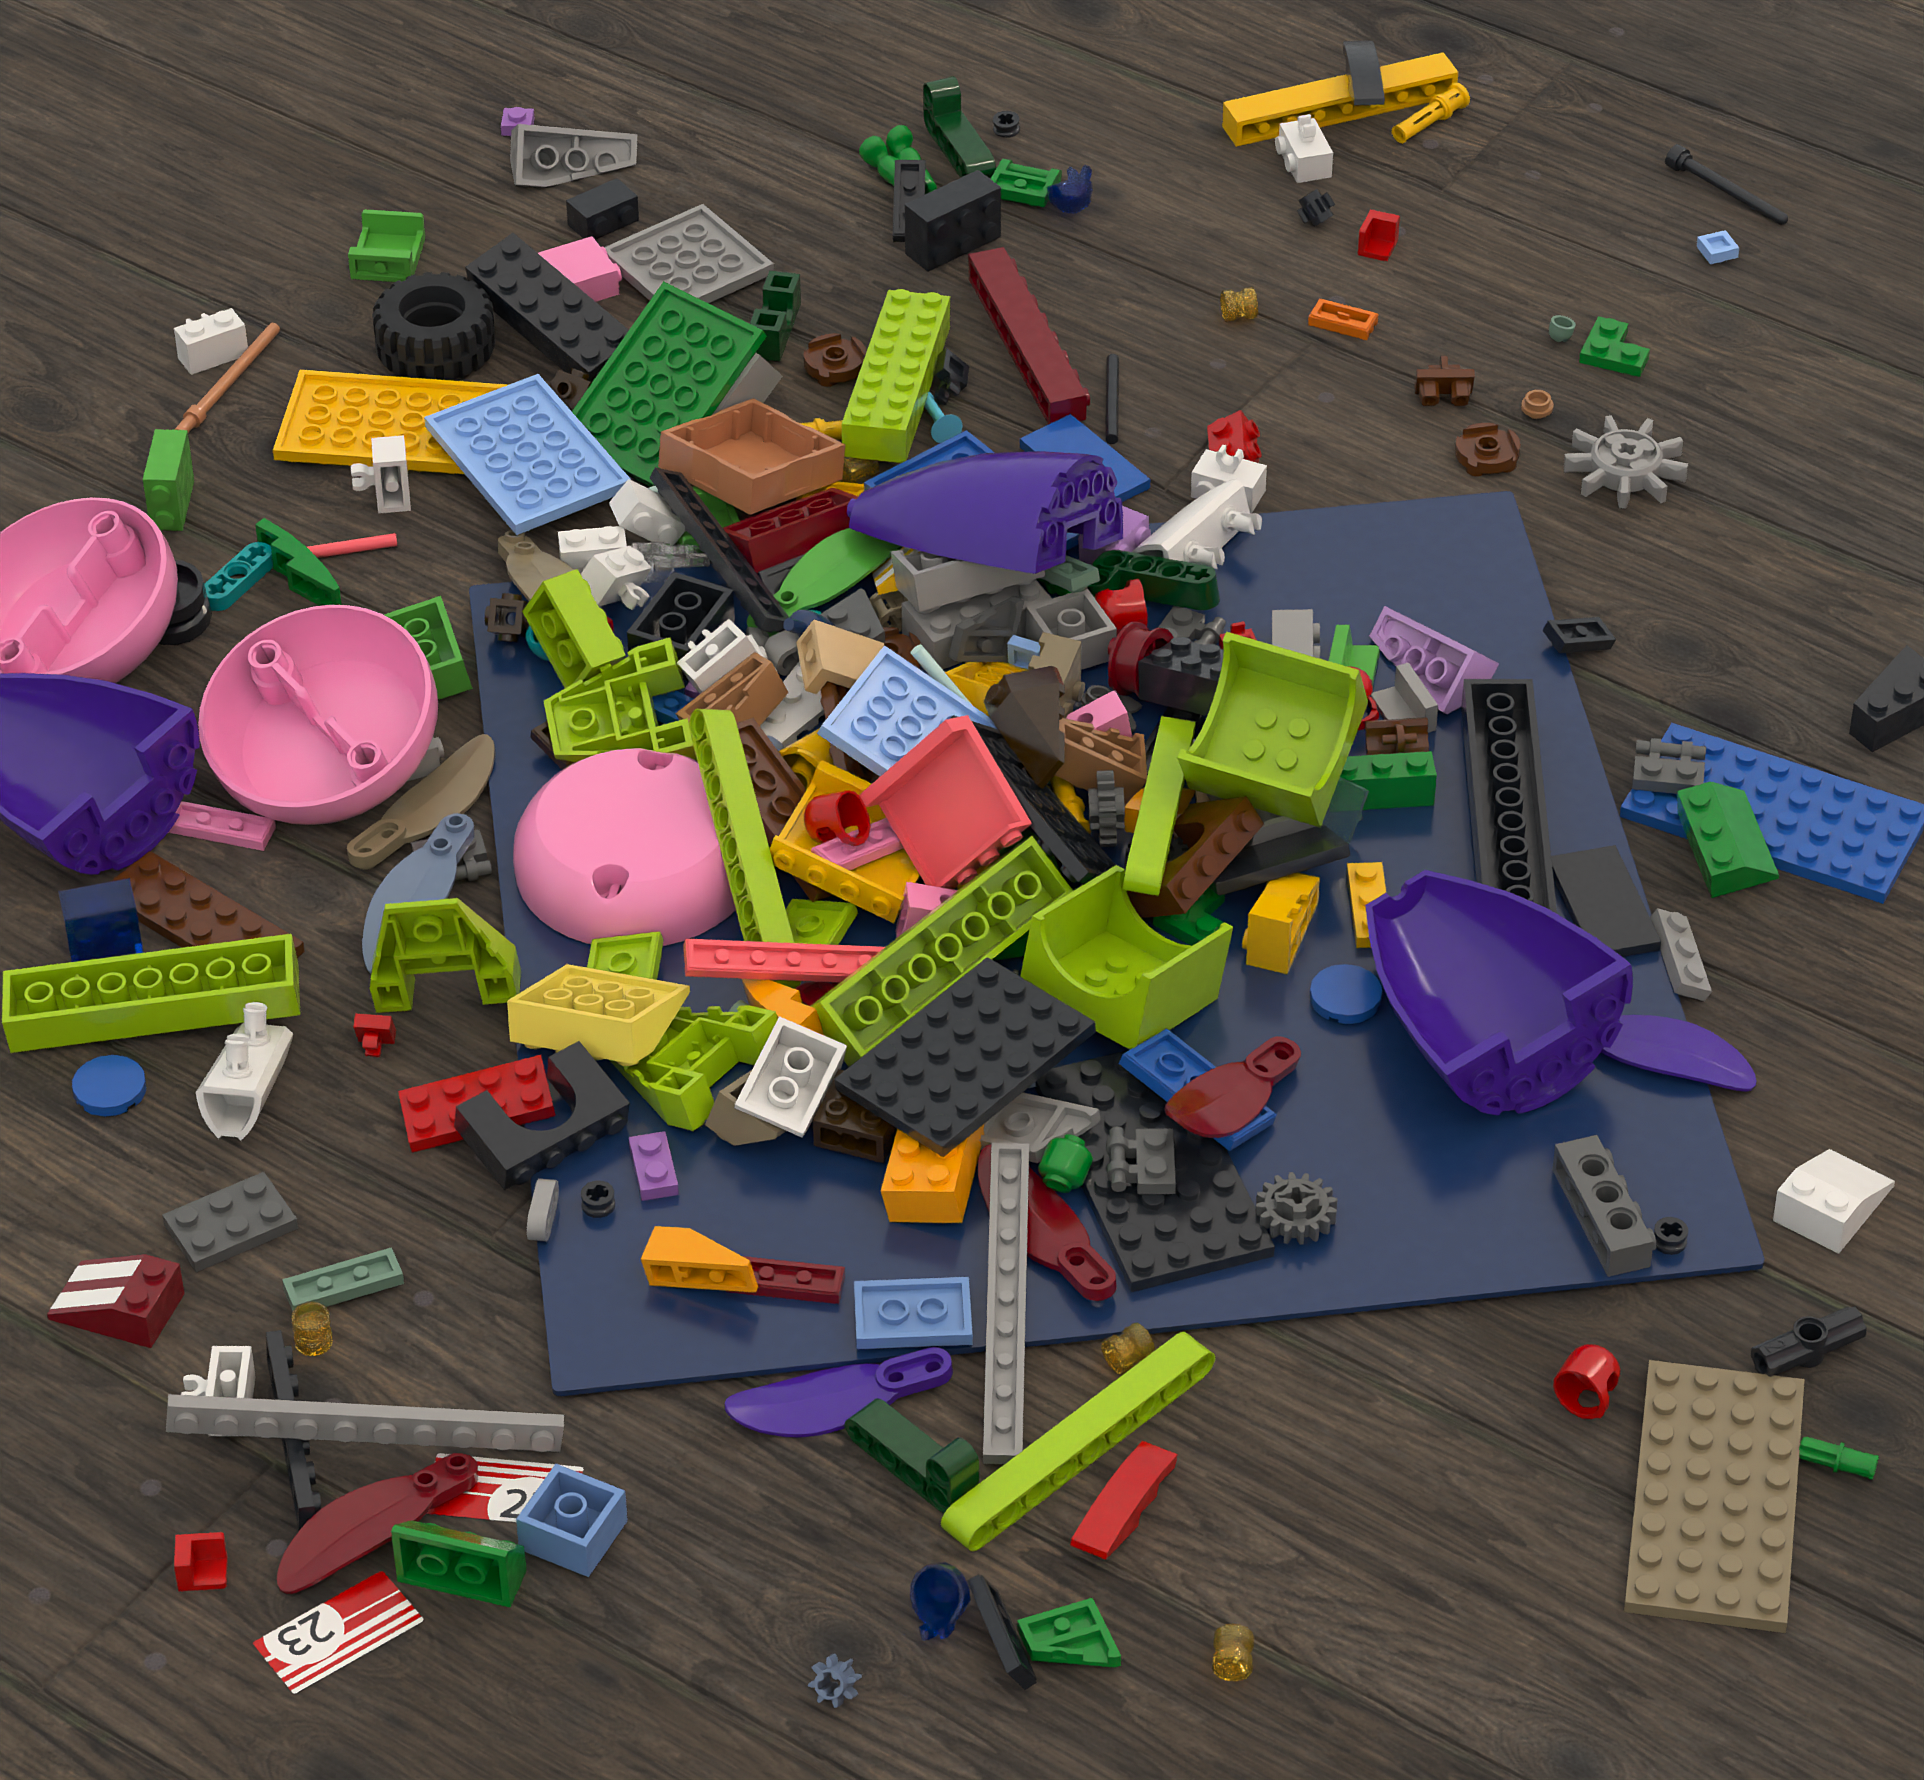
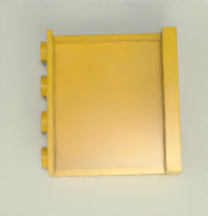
[770,759,921,923]

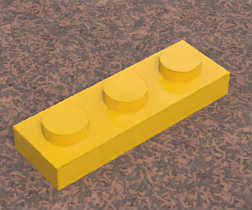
[1346,862,1386,948]

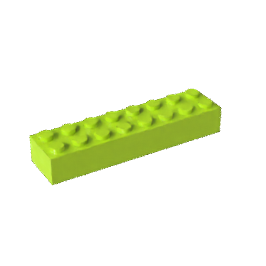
[842,289,950,463]
[811,836,1073,1067]
[2,934,300,1053]

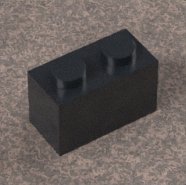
[566,178,639,240]

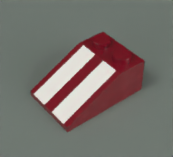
[47,1254,185,1348]

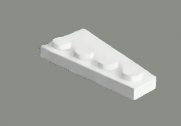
[760,661,825,747]

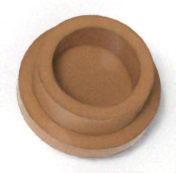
[1521,390,1554,419]

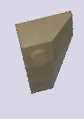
[705,1070,786,1146]

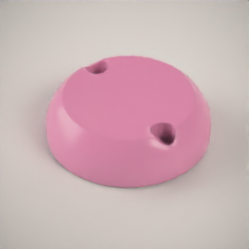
[0,498,178,683]
[198,605,438,825]
[513,748,736,946]

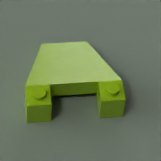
[544,638,697,762]
[370,898,521,1013]
[609,1005,778,1131]

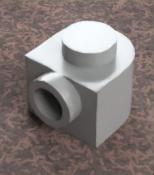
[764,630,800,676]

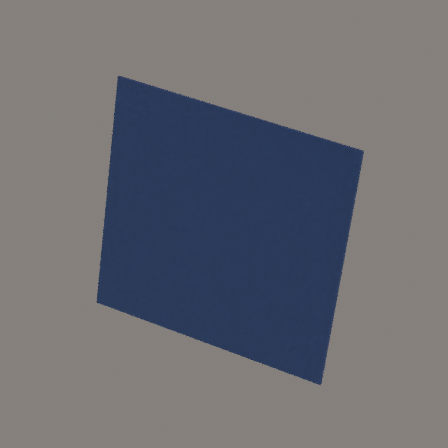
[469,491,1765,1396]

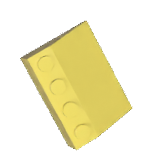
[507,964,690,1066]

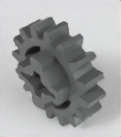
[1088,770,1125,847]
[1255,1172,1337,1245]

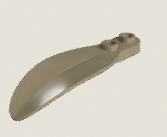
[498,531,574,601]
[347,734,495,869]

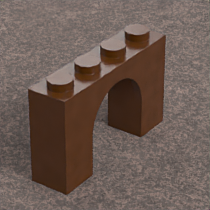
[1126,796,1264,918]

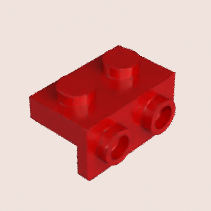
[1207,410,1262,463]

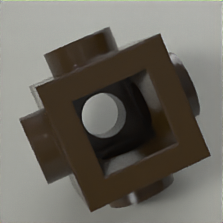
[549,368,592,412]
[485,593,529,642]

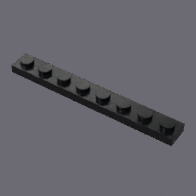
[650,467,789,633]

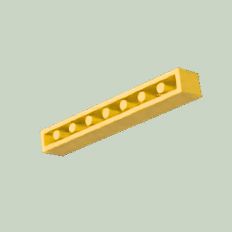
[1222,52,1458,147]

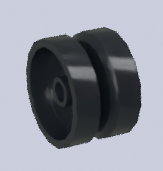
[158,560,212,645]

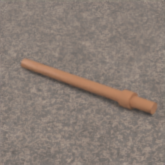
[174,323,280,433]

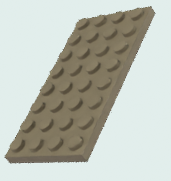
[1624,1360,1805,1633]

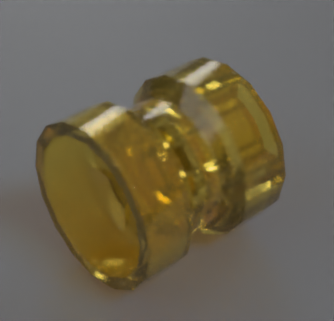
[1220,287,1258,322]
[291,1302,333,1356]
[1101,1323,1155,1374]
[1212,1624,1254,1681]

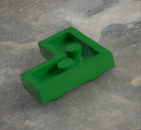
[1579,316,1650,377]
[1153,887,1225,946]

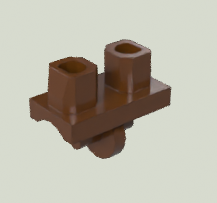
[1414,355,1475,406]
[1365,717,1429,755]

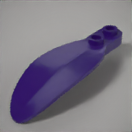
[1600,1015,1756,1092]
[724,1347,953,1437]

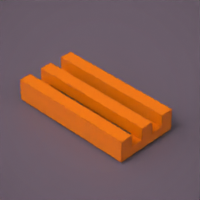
[1308,299,1378,340]

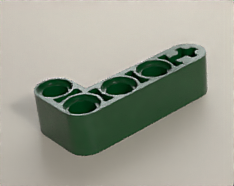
[923,76,996,178]
[1087,550,1220,610]
[845,1398,979,1514]

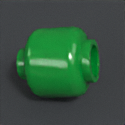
[1038,1134,1093,1193]

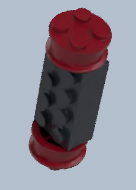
[1108,622,1224,716]

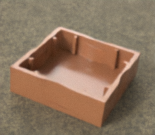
[658,398,845,515]

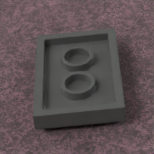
[162,1172,298,1272]

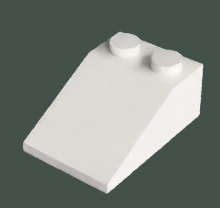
[734,1016,847,1138]
[1773,1149,1895,1254]

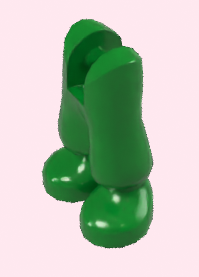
[859,125,937,194]

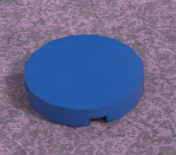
[1310,964,1382,1024]
[72,1055,146,1117]

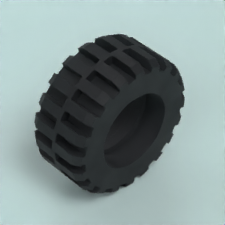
[372,272,496,381]

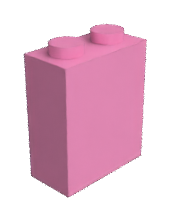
[538,237,622,302]

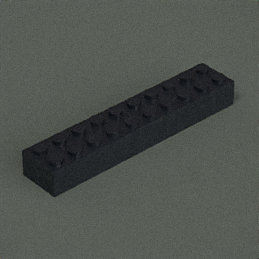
[1461,679,1557,914]

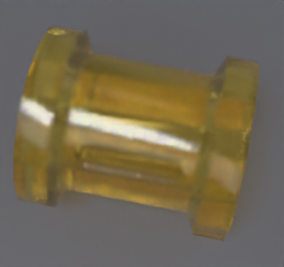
[841,458,879,483]

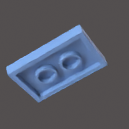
[854,1277,973,1349]

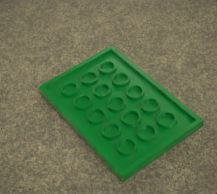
[572,281,767,487]

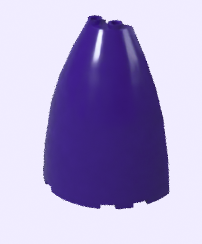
[847,451,1123,574]
[0,673,200,874]
[1365,870,1633,1115]

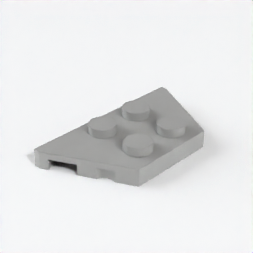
[980,1092,1101,1163]

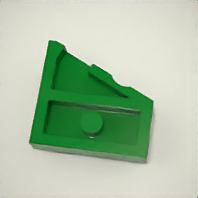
[1017,1598,1121,1667]

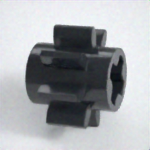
[1297,188,1335,227]

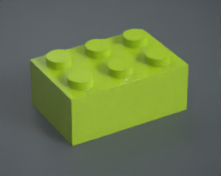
[522,569,626,688]

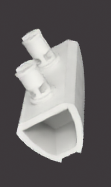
[1132,479,1262,569]
[196,1002,293,1141]

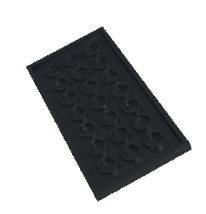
[1035,1050,1275,1292]

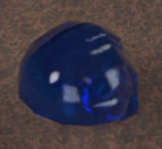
[1046,165,1093,214]
[910,1562,971,1641]

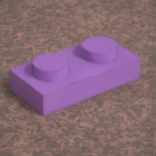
[629,1131,679,1201]

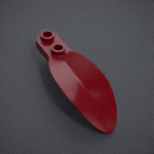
[1165,1036,1301,1138]
[978,1144,1117,1301]
[277,1453,478,1594]

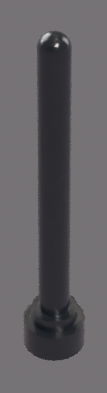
[1665,144,1788,225]

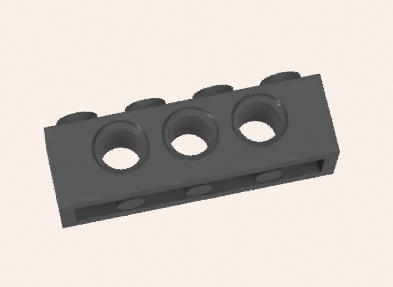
[1552,1135,1656,1277]

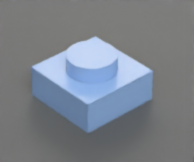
[1697,230,1739,264]
[1007,635,1040,670]

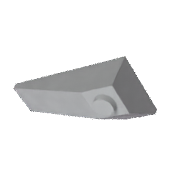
[510,124,637,188]

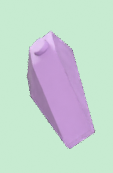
[1369,606,1499,714]

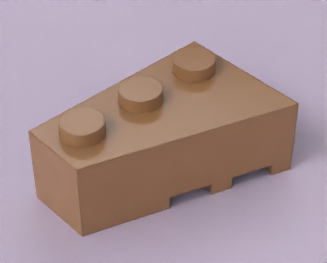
[675,652,789,726]
[1055,718,1147,806]

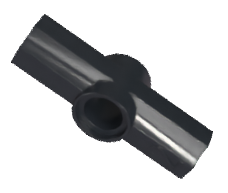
[1751,1306,1867,1377]

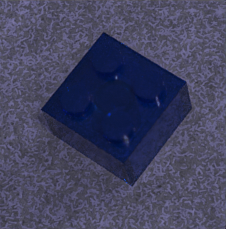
[58,878,143,962]

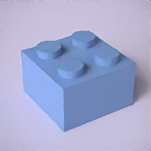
[516,1464,627,1577]

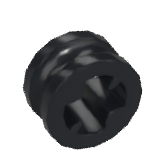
[993,111,1020,138]
[581,1181,615,1218]
[1654,1217,1688,1255]

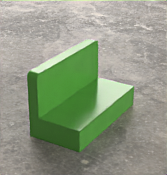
[1329,625,1380,685]

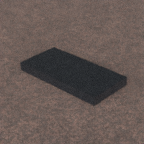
[1209,824,1350,896]
[1551,845,1661,957]

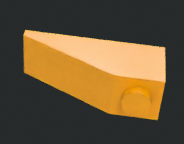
[641,1226,758,1293]

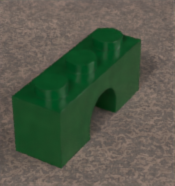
[750,270,801,361]

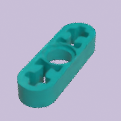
[204,542,273,611]

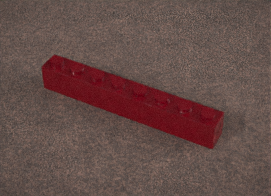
[968,247,1090,425]

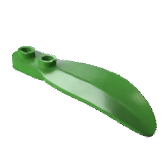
[747,528,903,638]

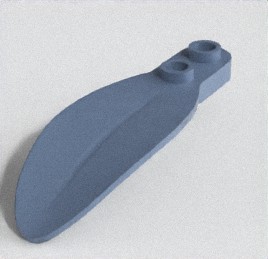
[362,813,475,974]

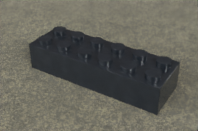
[465,233,629,382]

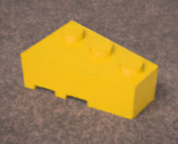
[1242,872,1320,974]

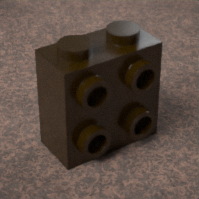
[813,1069,897,1163]

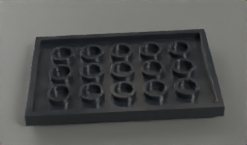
[950,715,1125,885]
[834,957,1096,1157]

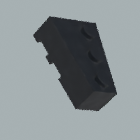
[1849,645,1924,752]

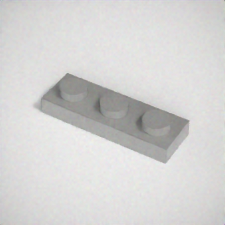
[1650,908,1712,1001]

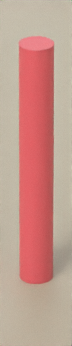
[307,533,397,558]

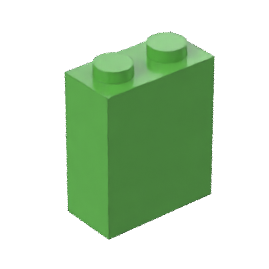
[143,429,194,531]

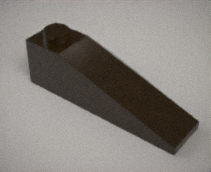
[983,666,1065,789]

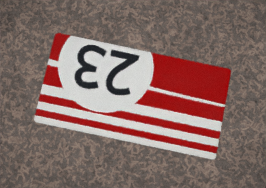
[426,1453,583,1522]
[253,1571,424,1694]

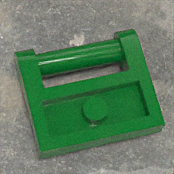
[991,158,1062,207]

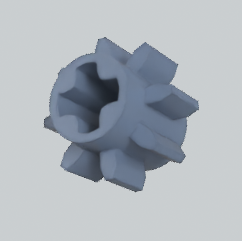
[808,1654,862,1708]

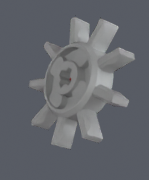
[1563,415,1688,508]

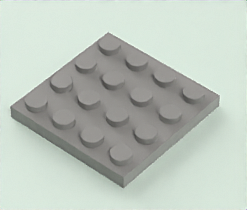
[604,204,774,303]

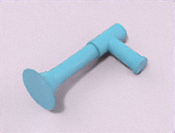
[924,391,963,443]

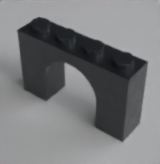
[454,1041,630,1190]

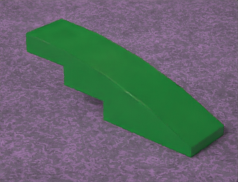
[255,518,342,606]

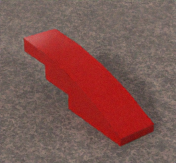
[1070,1441,1178,1560]

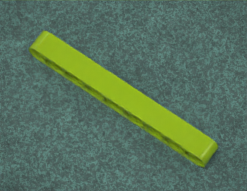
[689,709,801,989]
[1123,716,1196,896]
[941,1332,1215,1552]

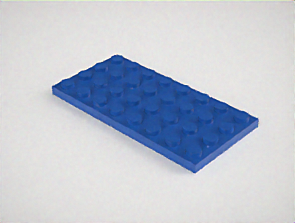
[1620,723,1924,904]

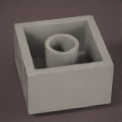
[1026,589,1117,670]

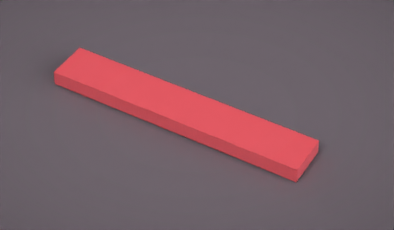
[683,939,885,982]

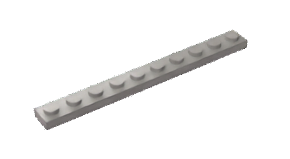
[983,1143,1029,1464]
[166,1394,564,1452]

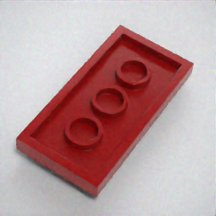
[398,1055,556,1153]

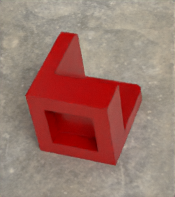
[1358,209,1400,261]
[174,1532,228,1591]

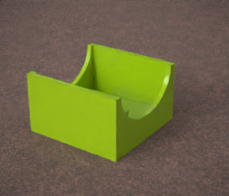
[1177,632,1368,828]
[1020,865,1233,1050]

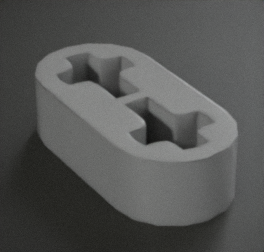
[527,1178,559,1242]

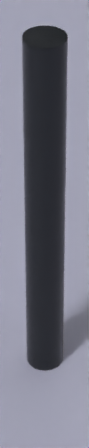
[1105,354,1119,444]

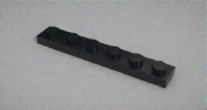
[266,1330,321,1531]

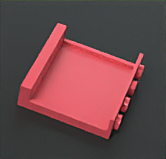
[859,715,1032,890]

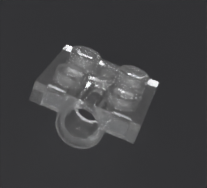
[631,542,710,583]

